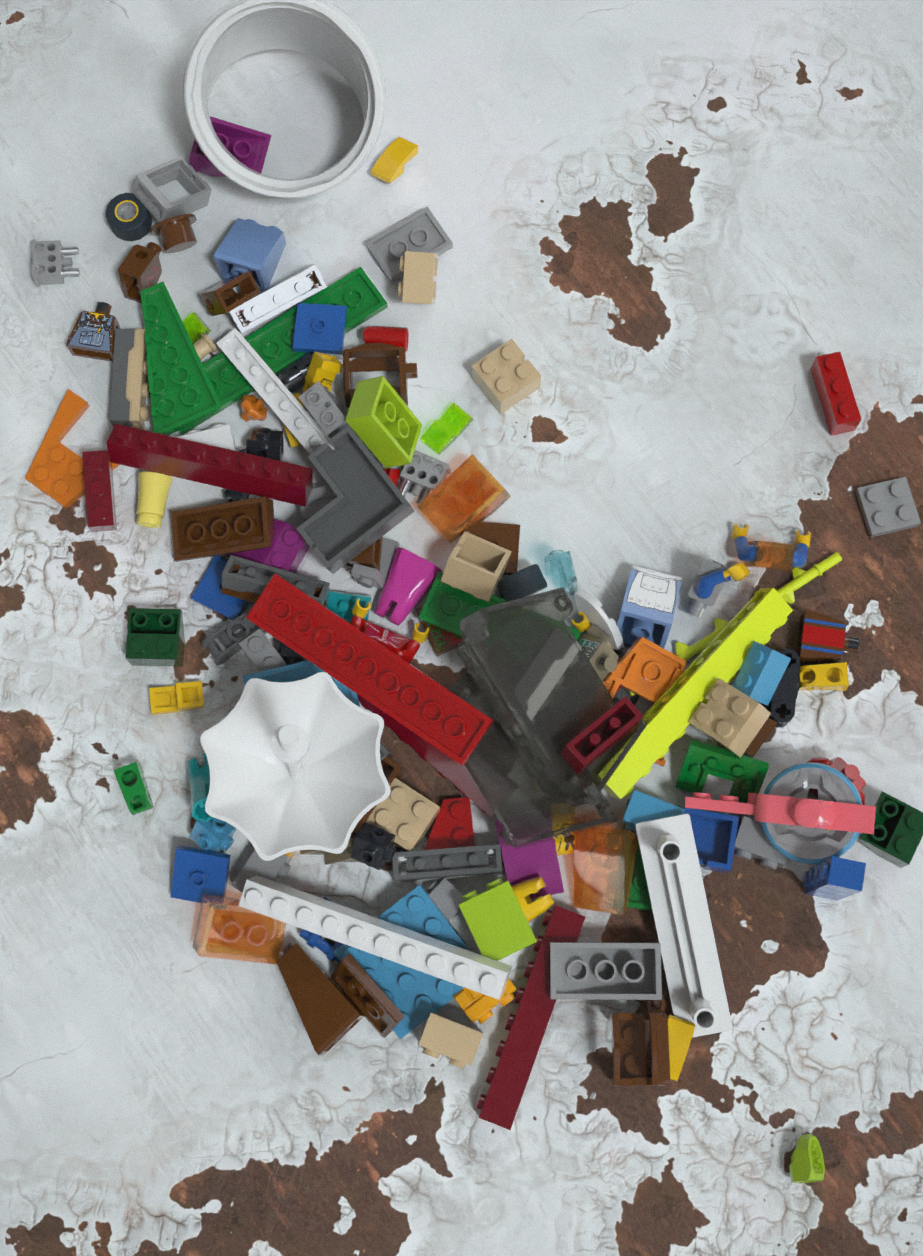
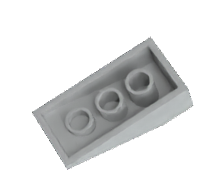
[550,943,662,1000]

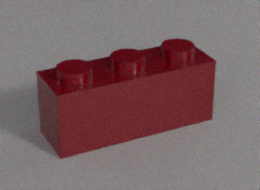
[82,450,117,532]
[560,696,644,775]

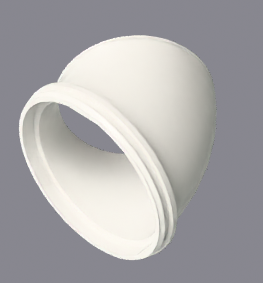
[183,0,386,199]

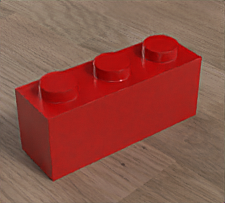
[810,351,862,436]

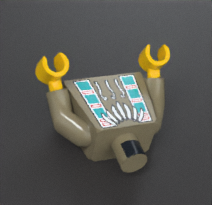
[560,612,619,692]

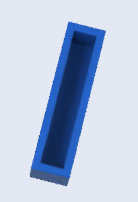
[802,856,866,901]

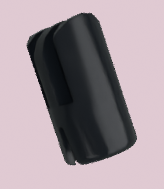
[275,353,313,393]

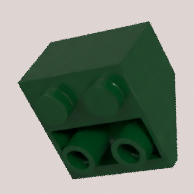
[125,608,185,667]
[859,791,923,868]

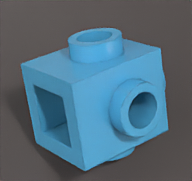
[189,818,236,852]

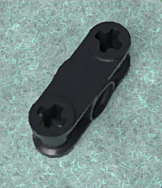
[767,649,800,728]

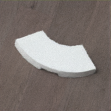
[574,589,624,650]

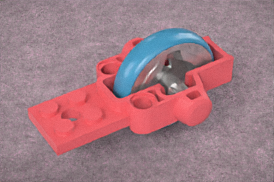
[685,762,876,865]

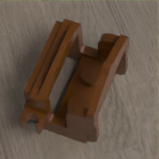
[343,343,418,408]
[608,1000,670,1086]

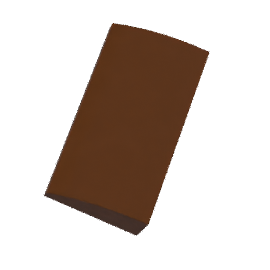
[171,496,274,562]

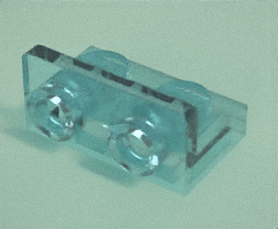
[544,550,577,596]

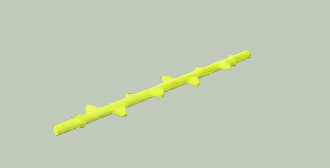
[626,552,842,697]

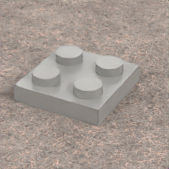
[855,477,921,538]

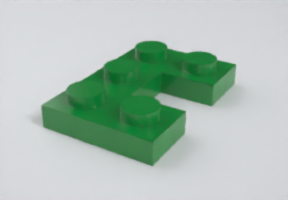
[675,739,769,803]

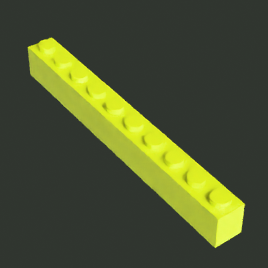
[590,588,793,799]

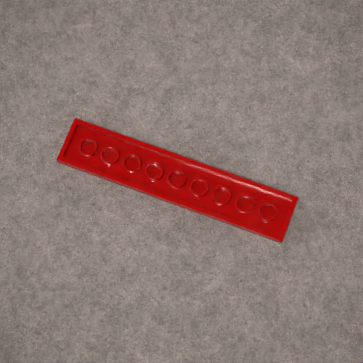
[246,574,494,766]

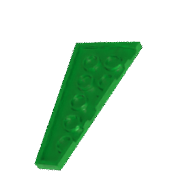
[141,281,224,435]

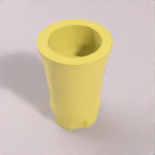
[136,472,173,528]

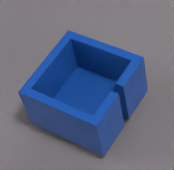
[684,808,739,873]

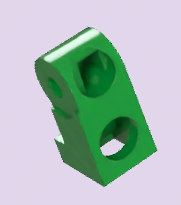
[113,762,153,815]

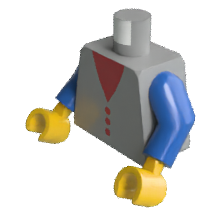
[687,558,750,618]

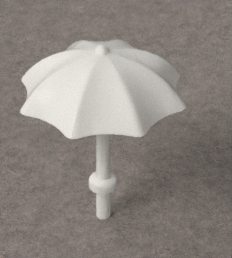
[200,672,391,861]

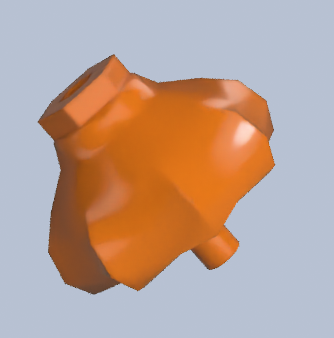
[240,395,268,422]

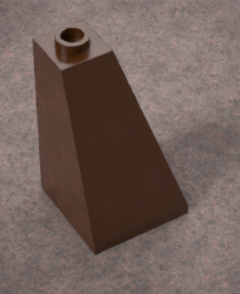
[276,943,364,1056]

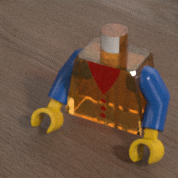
[731,523,811,573]

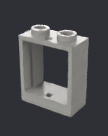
[133,156,212,222]
[299,381,360,439]

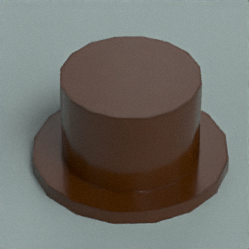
[150,214,197,253]

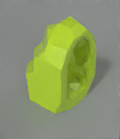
[789,1134,825,1184]

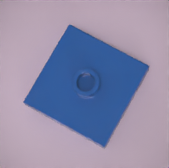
[293,303,347,355]
[191,556,249,621]
[170,845,231,907]

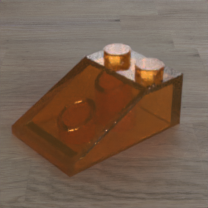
[417,454,511,543]
[573,823,638,916]
[192,894,286,964]

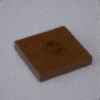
[469,521,520,575]

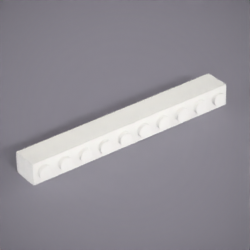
[238,875,512,1000]

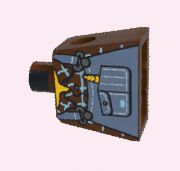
[66,302,120,362]

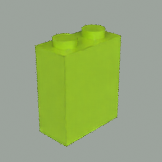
[459,878,537,961]

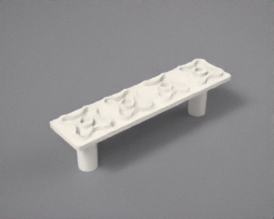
[635,813,733,1037]

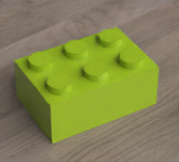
[345,376,422,468]

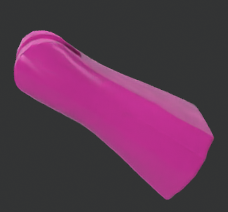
[374,547,442,626]

